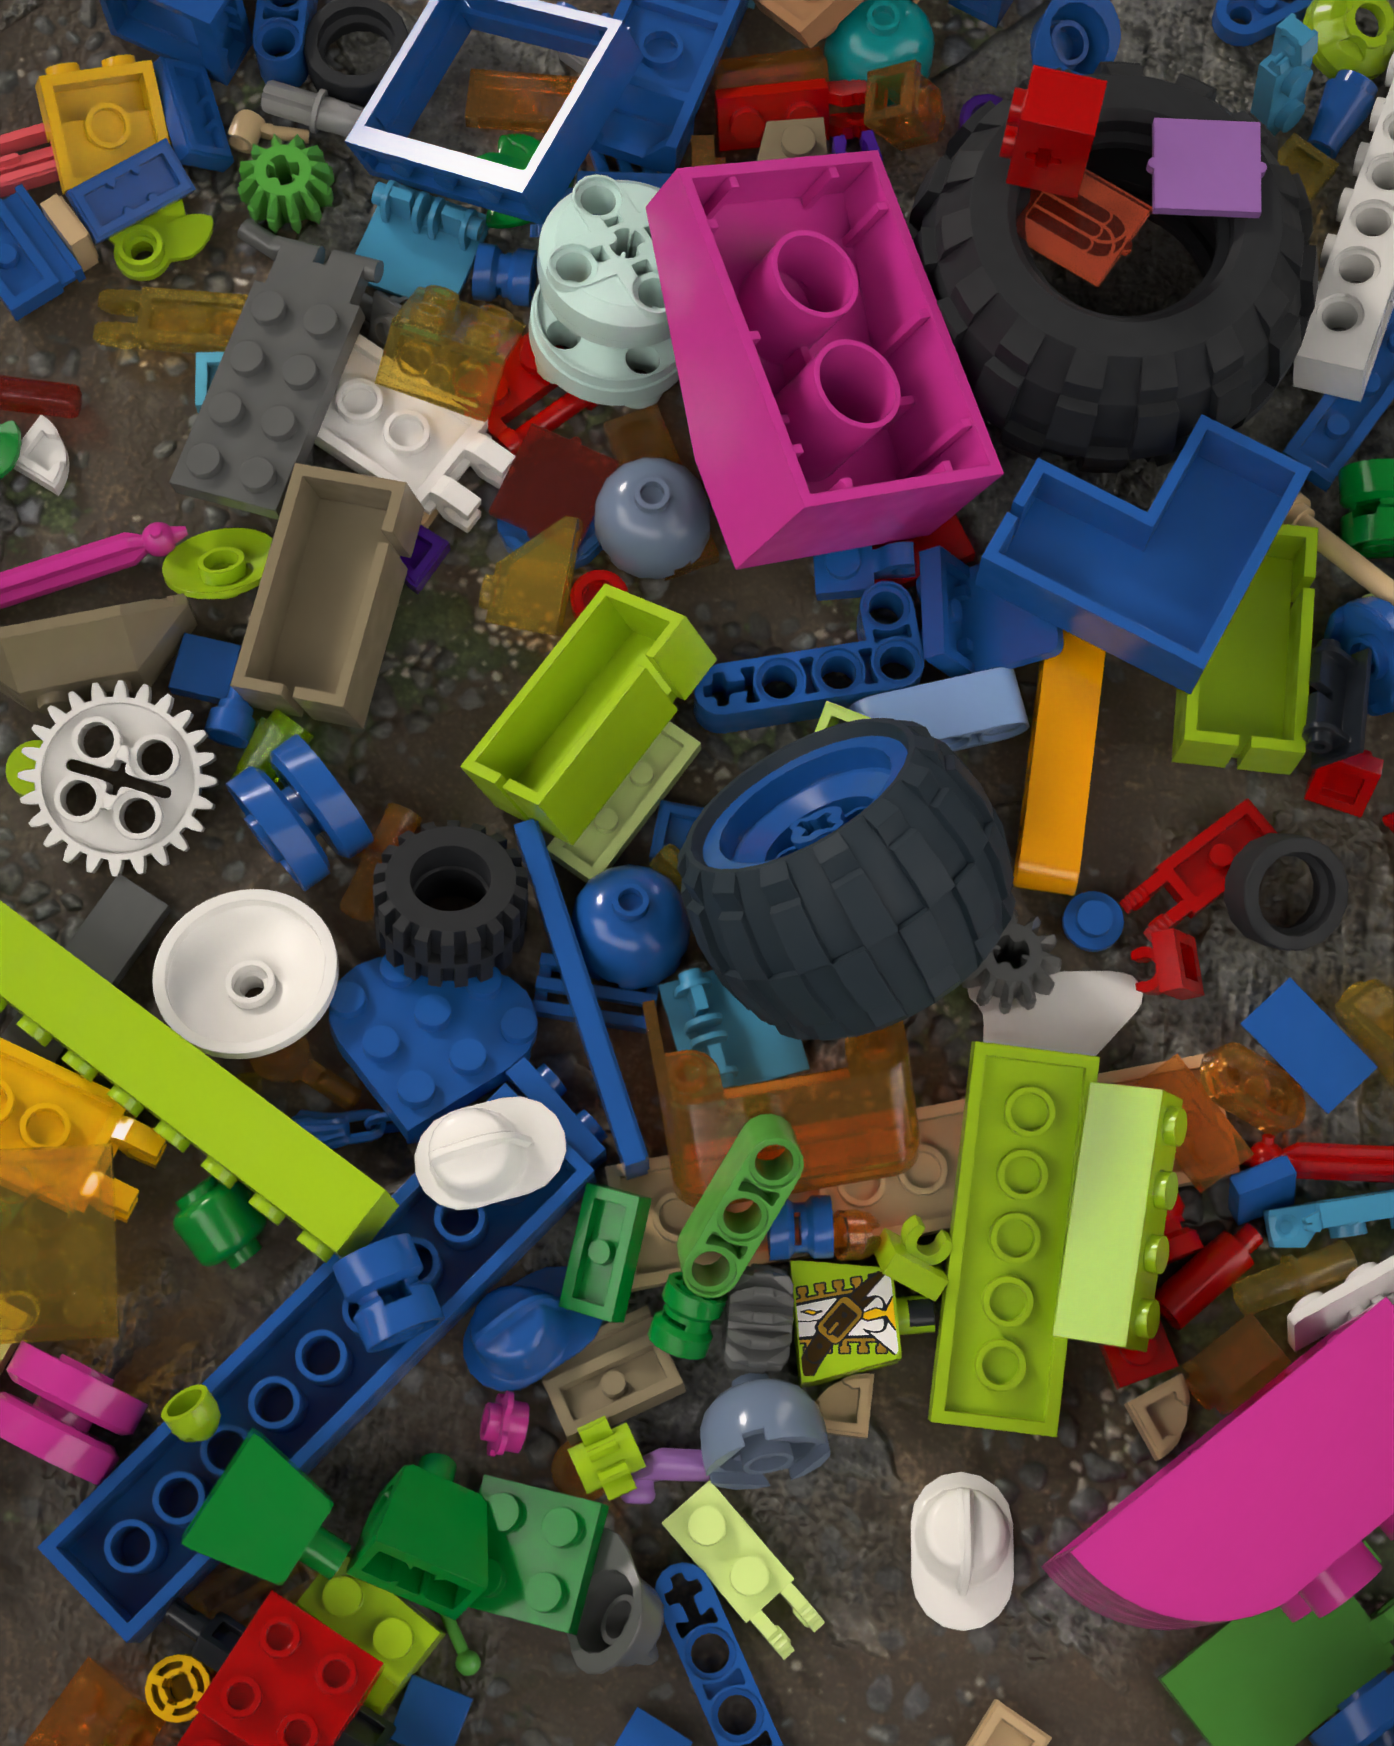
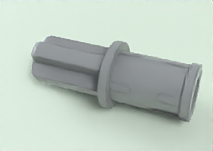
[261,80,365,138]

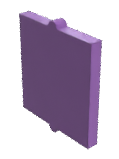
[1146,118,1267,218]

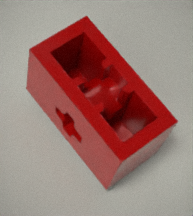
[999,65,1107,199]

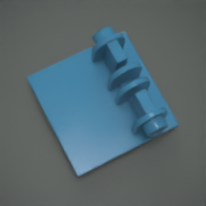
[355,180,490,315]
[658,968,810,1102]

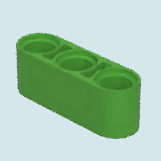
[677,1113,804,1298]

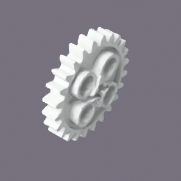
[18,680,219,877]

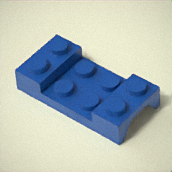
[590,0,749,174]

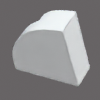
[13,415,69,496]

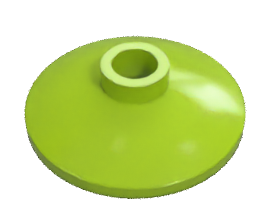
[162,528,273,599]

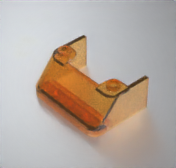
[642,1000,920,1208]

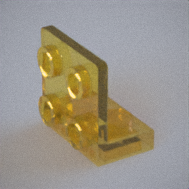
[375,285,526,423]

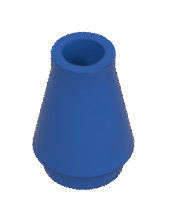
[1306,69,1378,159]

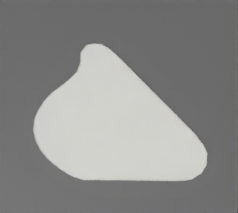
[967,971,1143,1056]

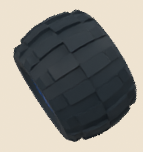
[677,718,1016,1040]

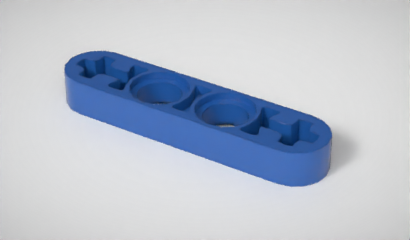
[655,1562,783,1746]

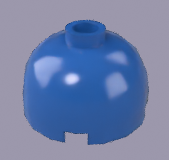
[571,864,691,990]

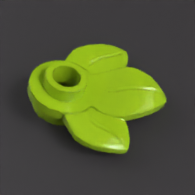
[108,199,214,281]

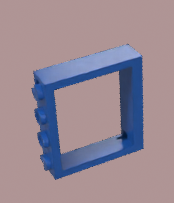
[344,0,644,225]

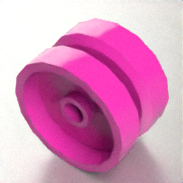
[0,1341,148,1486]

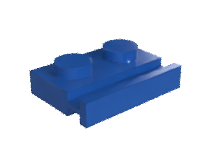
[0,183,86,321]

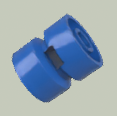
[332,1233,445,1353]

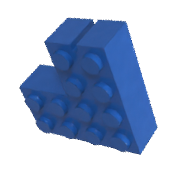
[975,414,1312,695]

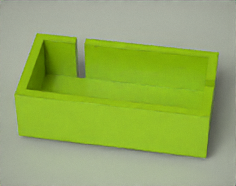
[1171,524,1318,775]
[460,583,717,846]

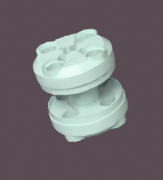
[529,174,679,409]

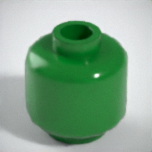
[173,1175,268,1270]

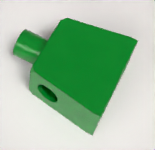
[181,1427,351,1586]
[346,1453,488,1620]

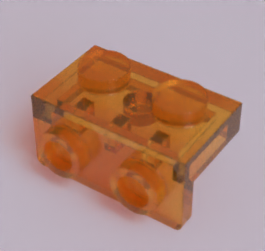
[24,1656,166,1746]

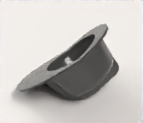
[567,1527,664,1675]

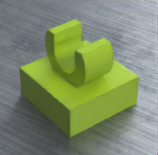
[872,1214,953,1302]

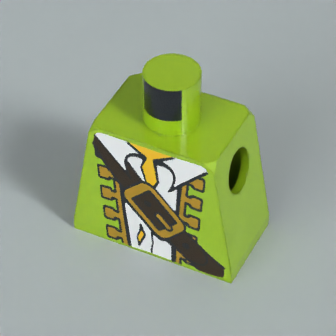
[788,1260,935,1388]

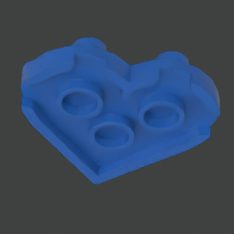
[329,955,538,1142]

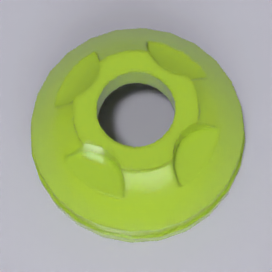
[1303,0,1394,81]

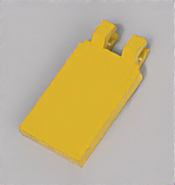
[0,1037,167,1223]

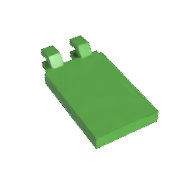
[1157,1540,1394,1746]

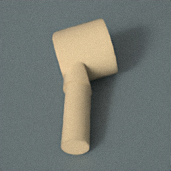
[228,109,310,154]

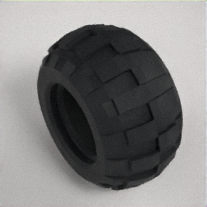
[908,61,1319,473]

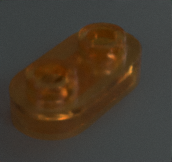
[1200,1042,1306,1135]

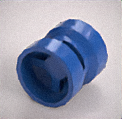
[472,242,538,307]
[767,1195,834,1261]

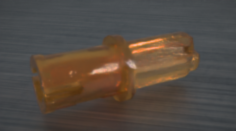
[340,803,422,922]

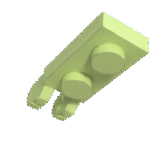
[661,1480,825,1660]

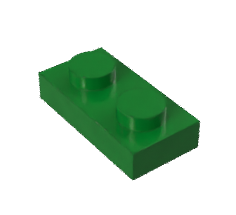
[558,1183,652,1323]

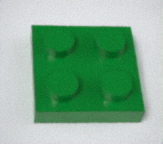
[469,1474,609,1635]

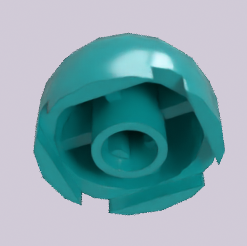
[823,0,935,107]

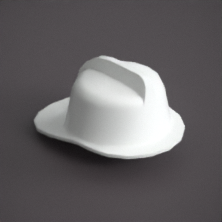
[414,1096,566,1210]
[911,1472,1014,1631]

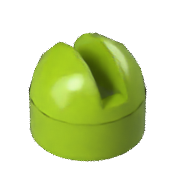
[161,1384,221,1442]

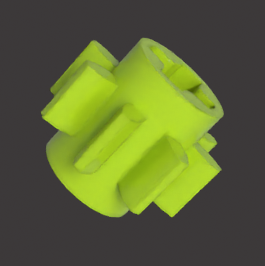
[567,1415,646,1501]

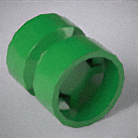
[1338,458,1394,559]

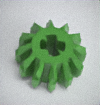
[238,134,335,234]

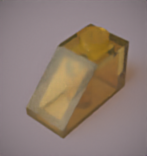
[479,516,583,636]

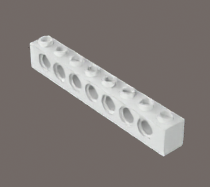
[1293,52,1394,402]

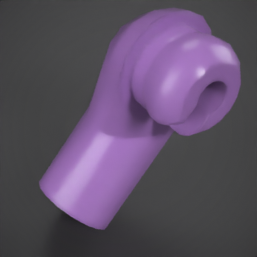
[620,1448,710,1504]

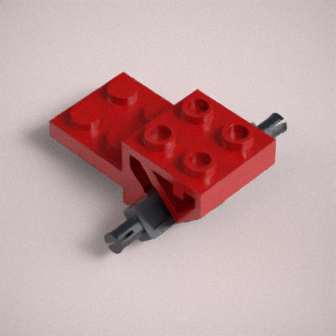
[162,1590,402,1746]

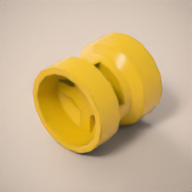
[145,1654,217,1723]

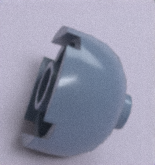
[594,457,710,579]
[700,1373,830,1490]

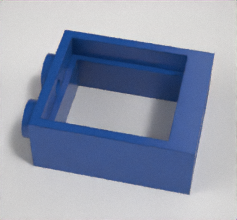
[99,0,253,86]

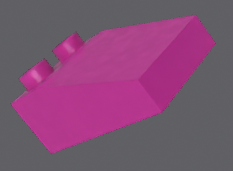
[646,150,1004,570]

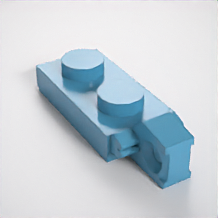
[1251,13,1318,136]
[1263,1189,1394,1248]

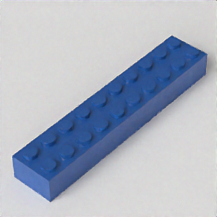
[37,1083,597,1643]

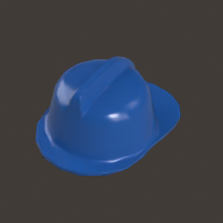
[1030,0,1121,75]
[463,1266,603,1392]

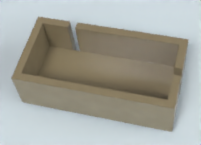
[230,463,425,729]

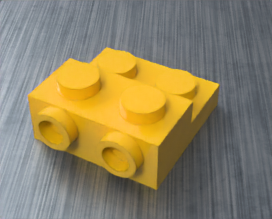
[35,54,171,195]

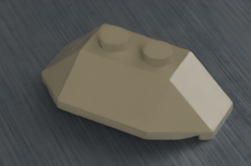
[0,593,198,715]

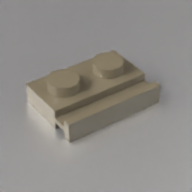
[541,1305,686,1446]

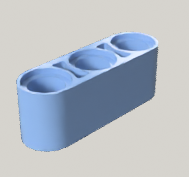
[848,667,1030,751]

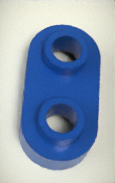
[1212,0,1313,46]

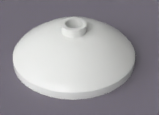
[152,889,339,1059]

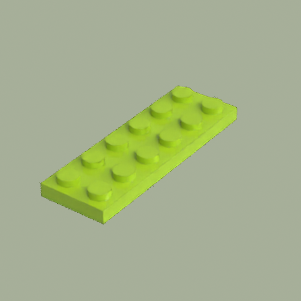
[928,1041,1100,1437]

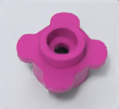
[480,1391,529,1457]

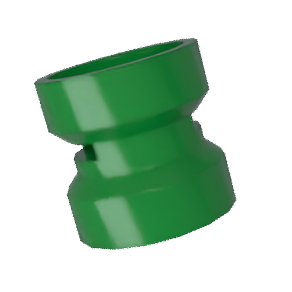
[647,1272,728,1360]

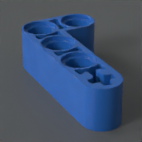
[694,581,924,733]

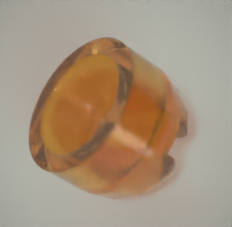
[833,1209,882,1261]

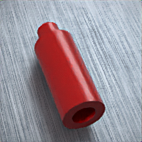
[1154,1223,1264,1331]

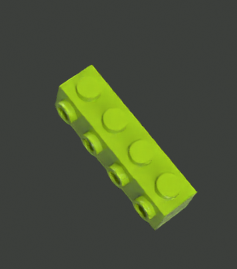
[1053,1081,1187,1352]

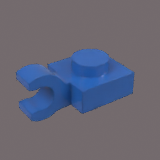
[813,542,916,601]

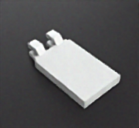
[314,334,516,533]

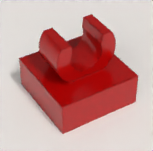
[1304,749,1384,818]
[1130,928,1205,1001]

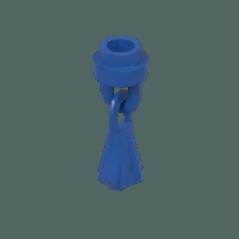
[291,1109,422,1149]

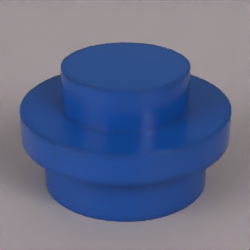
[1062,891,1124,952]

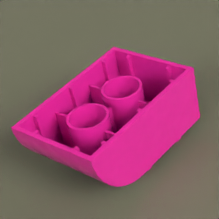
[1041,1297,1394,1630]

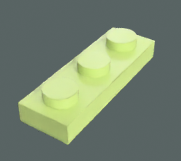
[547,721,701,883]

